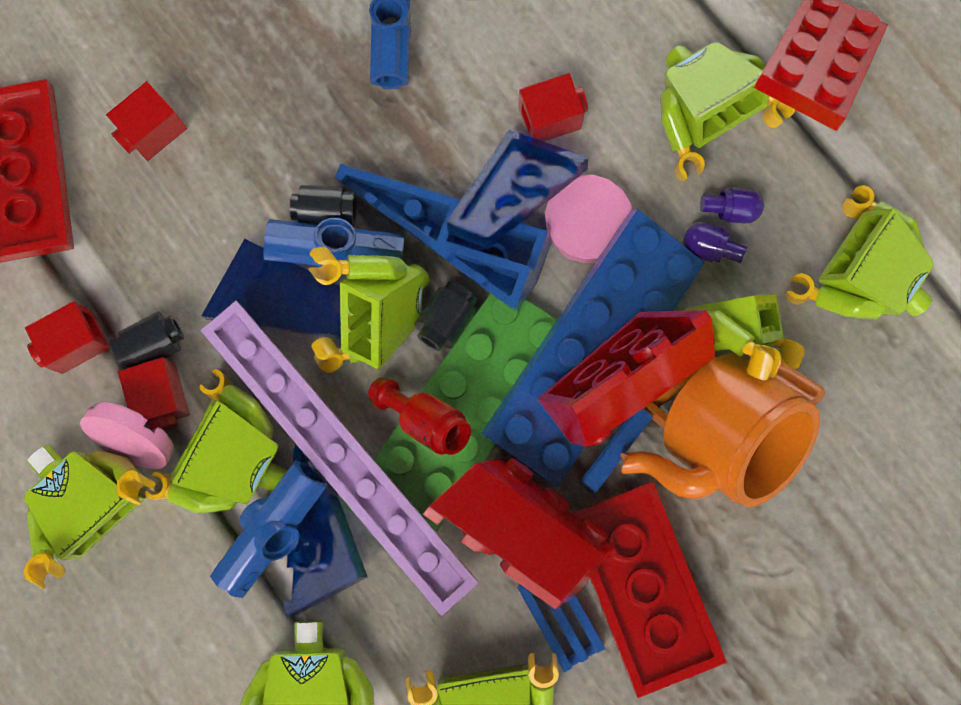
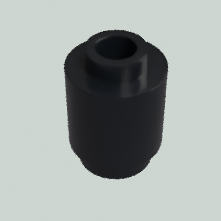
[290,185,357,227]
[414,281,478,351]
[110,311,184,369]

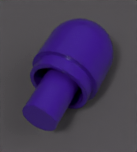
[700,187,764,224]
[684,222,747,263]

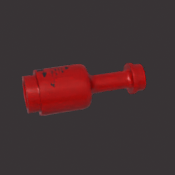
[368,377,471,455]

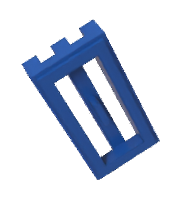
[579,409,653,494]
[517,584,605,673]

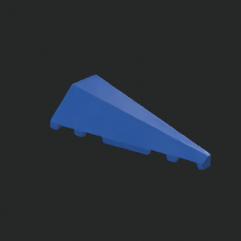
[335,164,552,311]

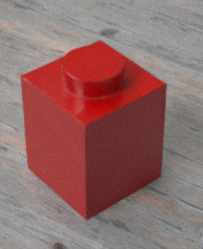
[518,73,588,146]
[106,81,187,161]
[24,301,110,374]
[118,357,190,433]

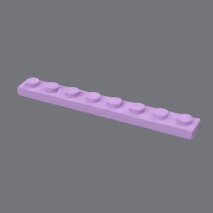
[200,301,480,616]

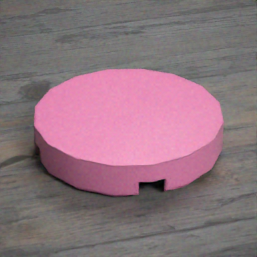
[544,175,632,264]
[80,402,174,469]

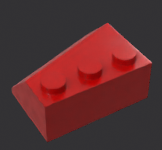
[537,310,715,447]
[423,458,614,609]

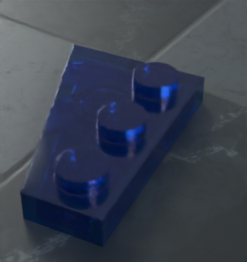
[447,129,589,249]
[201,238,341,339]

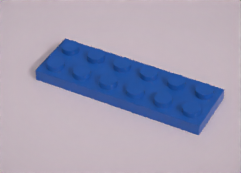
[481,209,704,487]

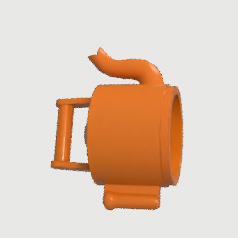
[620,353,825,507]

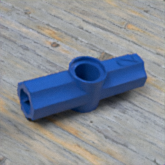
[369,0,412,89]
[263,218,404,275]
[210,460,328,598]

